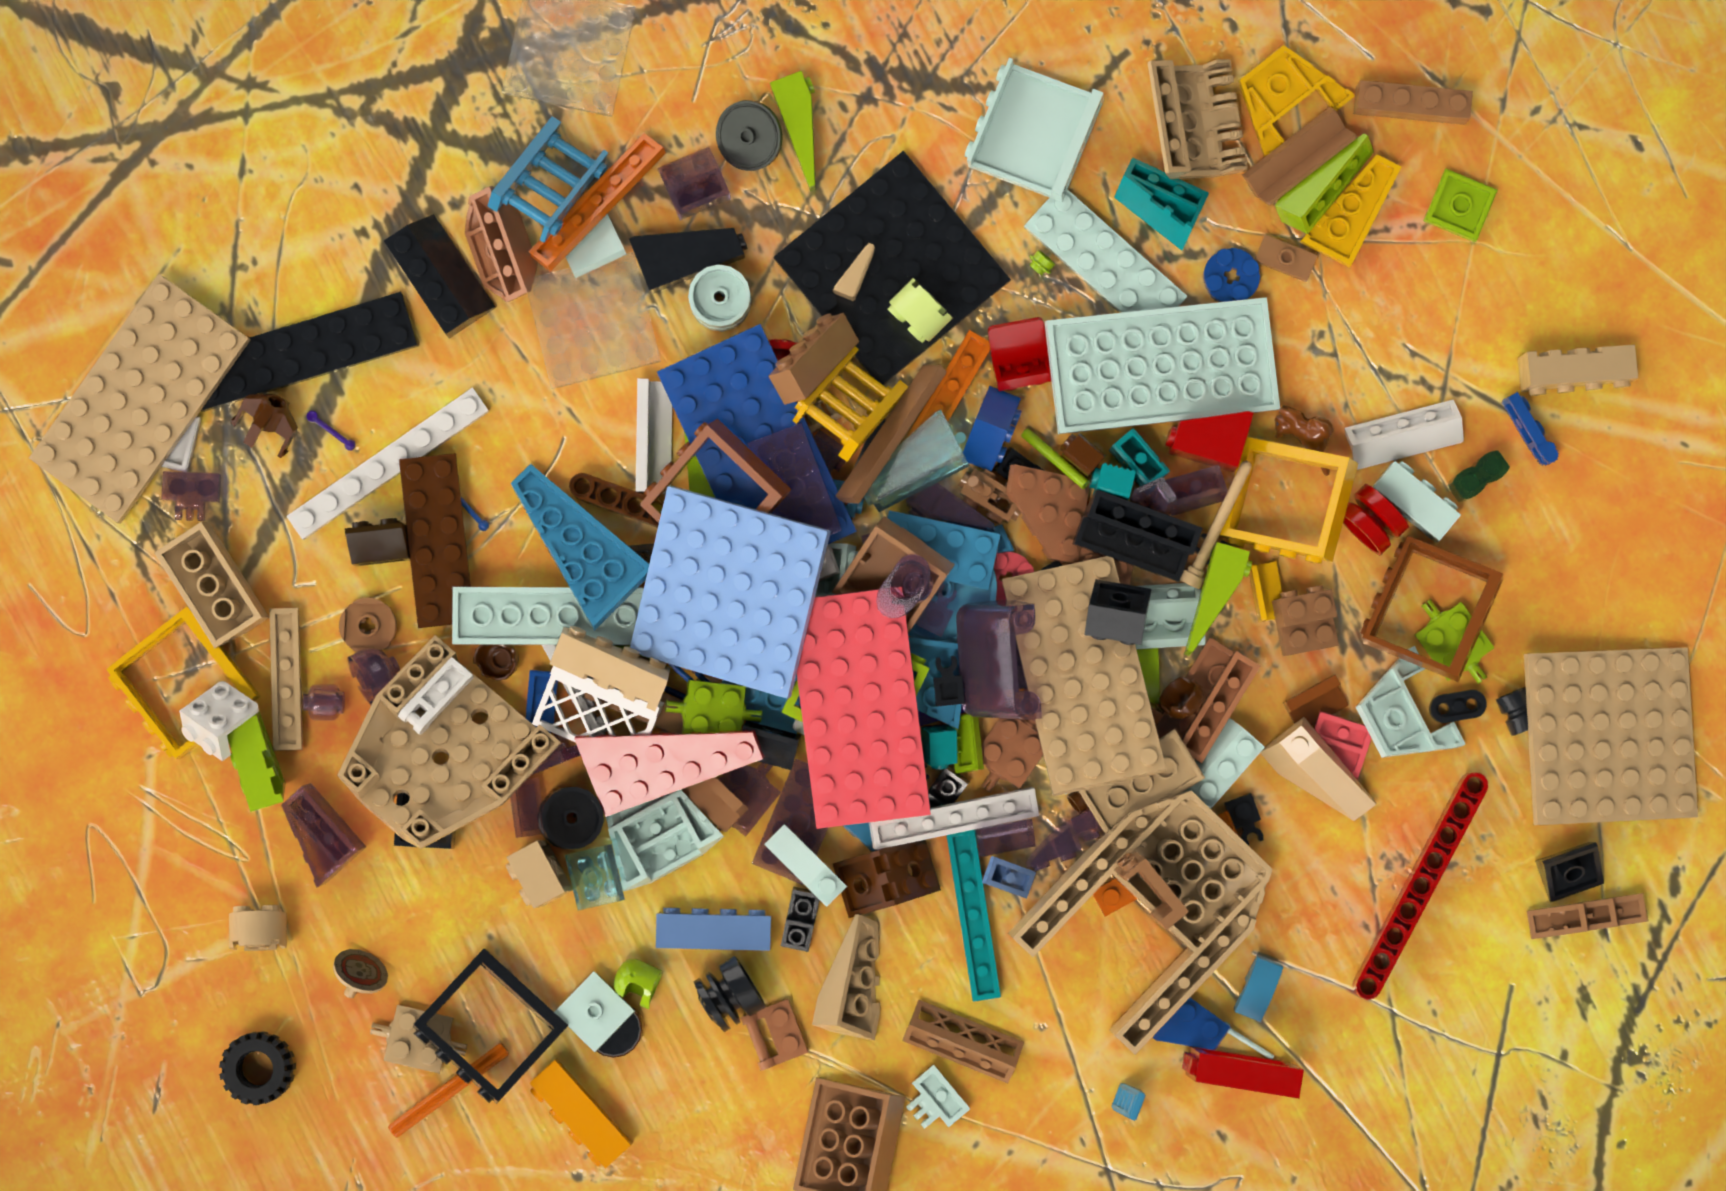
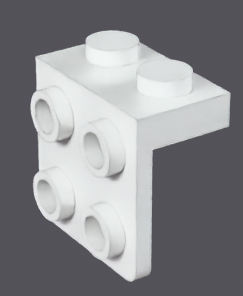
[179,681,259,761]

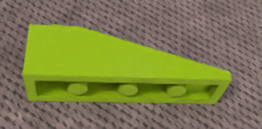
[770,71,816,192]
[1275,133,1374,234]
[1184,542,1252,656]

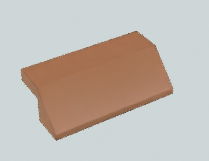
[1156,638,1260,763]

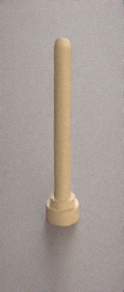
[1180,461,1252,589]

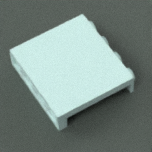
[965,58,1104,202]

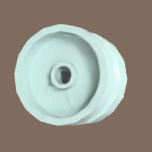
[688,265,752,332]

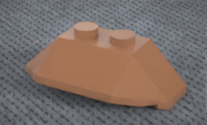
[465,186,538,302]

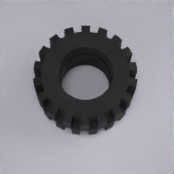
[219,1032,296,1105]

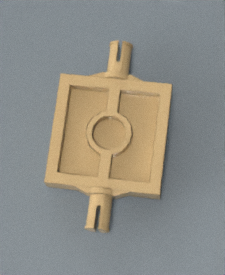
[370,1005,467,1074]

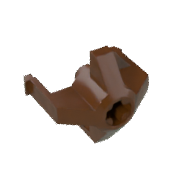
[231,394,298,458]

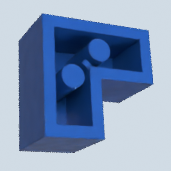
[960,386,1022,472]

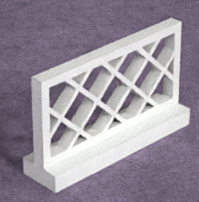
[532,666,664,742]

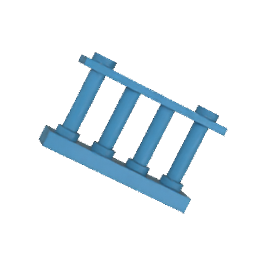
[487,116,609,243]

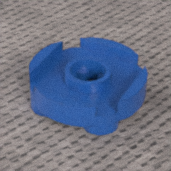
[1203,248,1260,302]

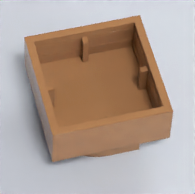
[832,516,955,634]

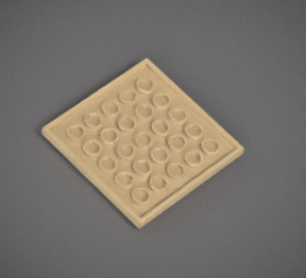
[1524,647,1698,825]

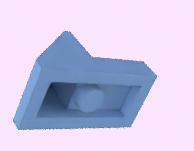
[982,856,1036,899]

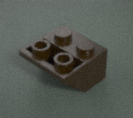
[345,518,410,566]

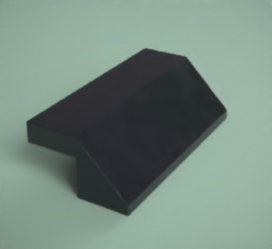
[1072,490,1203,582]

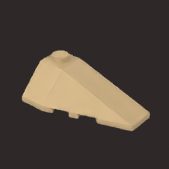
[1260,717,1376,821]

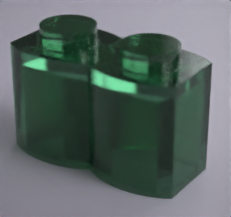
[1447,450,1510,502]

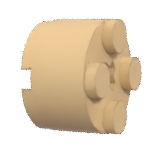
[229,905,287,951]

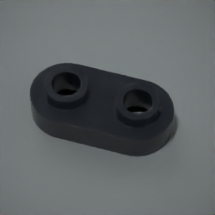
[1429,690,1487,723]

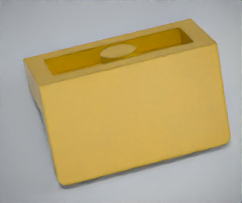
[1249,562,1282,623]

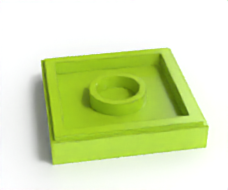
[1423,169,1498,243]

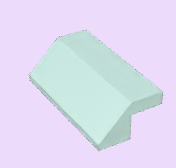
[1135,583,1205,649]

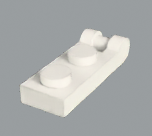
[398,657,473,735]

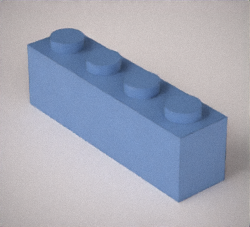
[656,908,771,951]

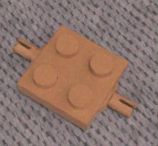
[981,710,1043,793]

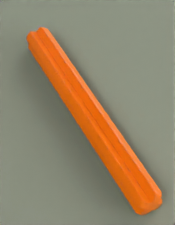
[388,1043,509,1138]

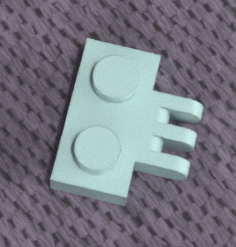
[906,1064,970,1129]

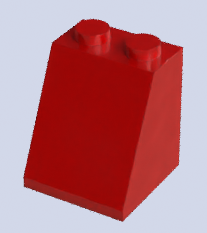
[1165,411,1254,472]

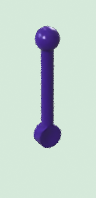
[306,411,356,451]

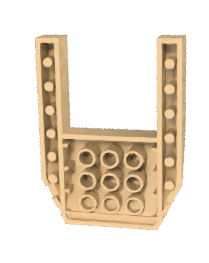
[1008,790,1273,1055]

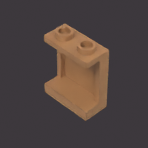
[1114,852,1189,930]

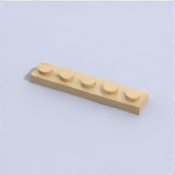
[269,608,303,751]

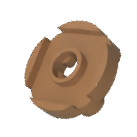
[339,597,397,655]

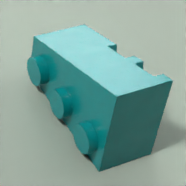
[1114,157,1209,250]

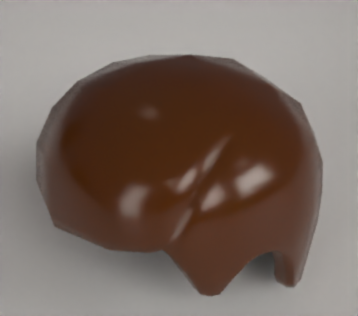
[473,645,519,681]
[1159,676,1204,719]

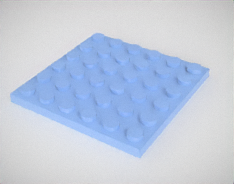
[630,486,831,699]

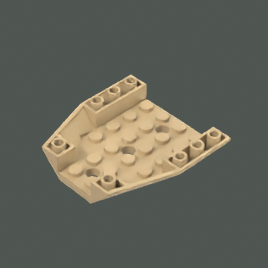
[337,635,561,849]

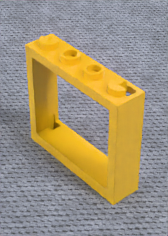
[1220,437,1358,564]
[106,606,261,759]

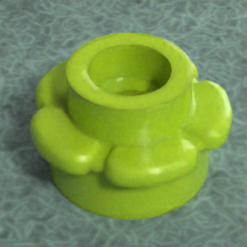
[1029,250,1055,275]

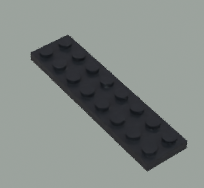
[201,292,418,412]

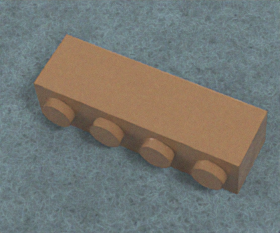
[1353,80,1473,125]
[768,313,859,405]

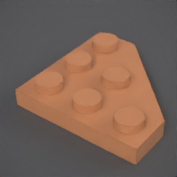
[1006,464,1090,564]

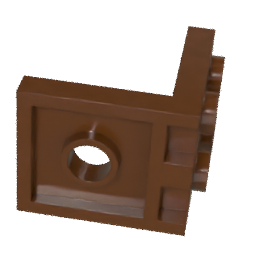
[833,840,941,918]

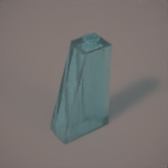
[864,409,970,512]

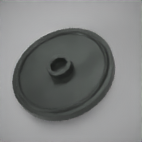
[716,100,783,171]

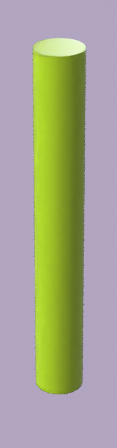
[1021,428,1090,489]

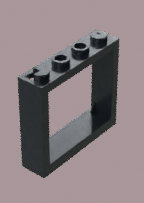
[413,949,568,1104]

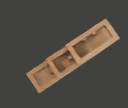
[1527,893,1649,939]

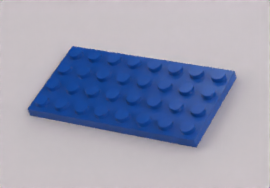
[657,324,857,544]

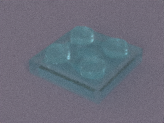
[565,844,625,910]

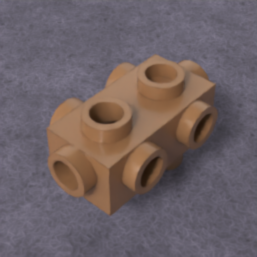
[958,468,1021,525]

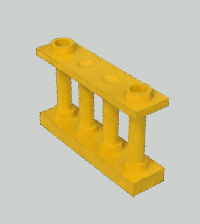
[792,347,909,462]

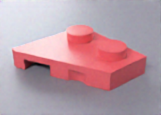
[1314,711,1372,780]

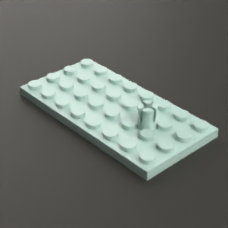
[1044,297,1280,434]

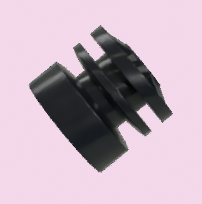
[693,956,766,1032]

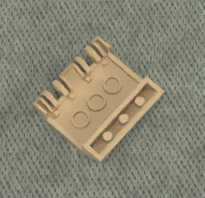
[1147,59,1249,179]

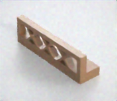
[902,1000,1024,1084]

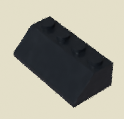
[384,214,496,339]

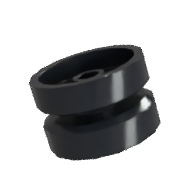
[537,787,604,849]

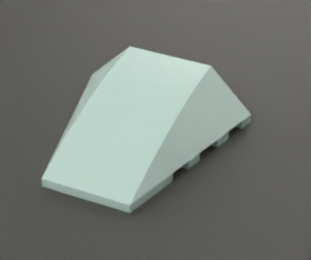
[606,790,724,891]

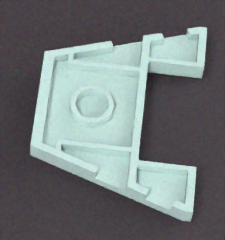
[1356,646,1465,758]

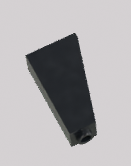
[629,228,748,294]

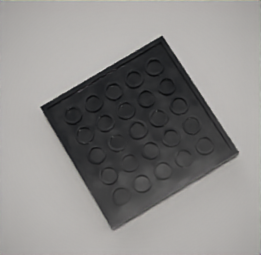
[773,151,1011,385]

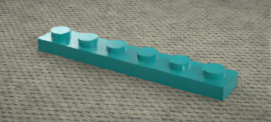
[946,830,1001,1002]

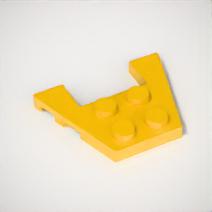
[1238,45,1355,157]

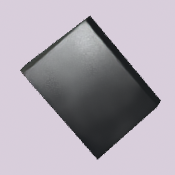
[742,721,801,770]
[1535,842,1604,902]

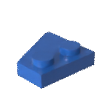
[1153,998,1232,1051]

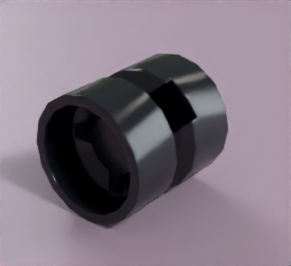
[1496,687,1528,736]

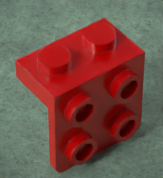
[988,317,1051,391]

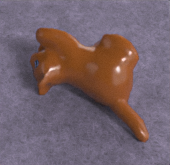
[1275,405,1333,476]

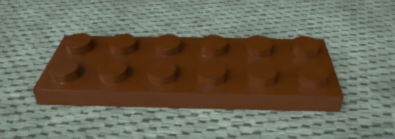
[399,453,471,628]

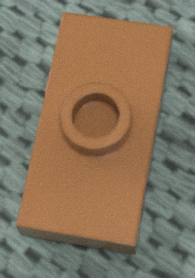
[1255,235,1317,282]

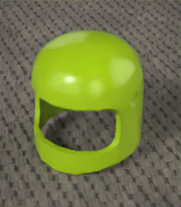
[614,959,663,1010]

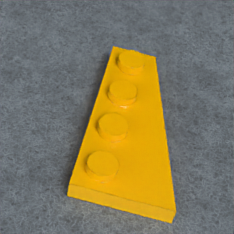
[1300,154,1401,268]

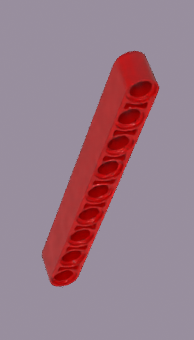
[1352,772,1488,1000]

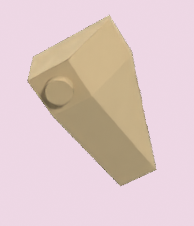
[812,914,880,1040]

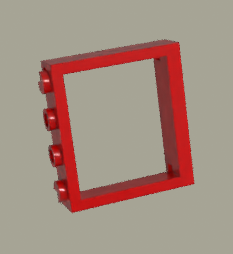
[1182,1046,1304,1099]

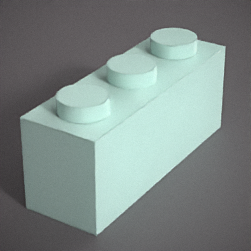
[1372,461,1461,543]

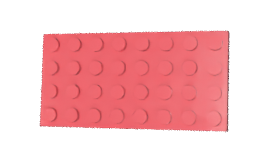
[797,586,931,829]

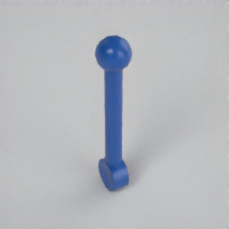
[461,497,489,531]

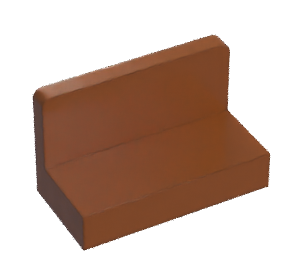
[1283,675,1348,726]

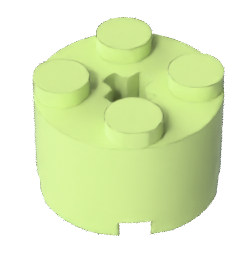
[888,278,953,343]

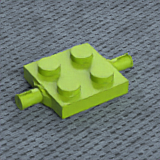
[1415,599,1494,684]
[665,680,762,734]

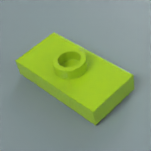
[951,713,984,773]

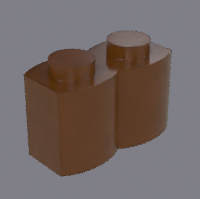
[1060,433,1106,478]

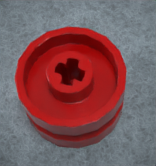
[1343,484,1409,556]

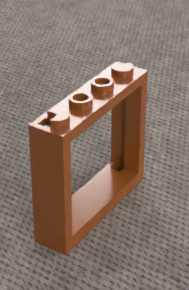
[640,419,792,523]
[1360,535,1503,682]

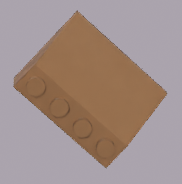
[793,1078,906,1191]

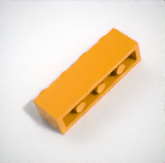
[529,1058,633,1169]

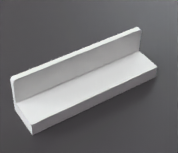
[636,378,672,494]
[1345,400,1464,470]

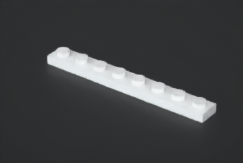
[286,387,489,540]

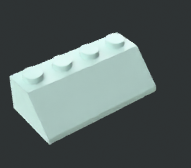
[1180,718,1265,809]

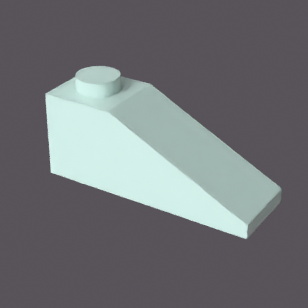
[764,824,847,907]

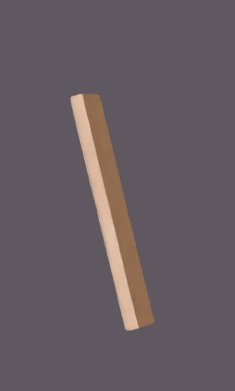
[836,365,946,504]

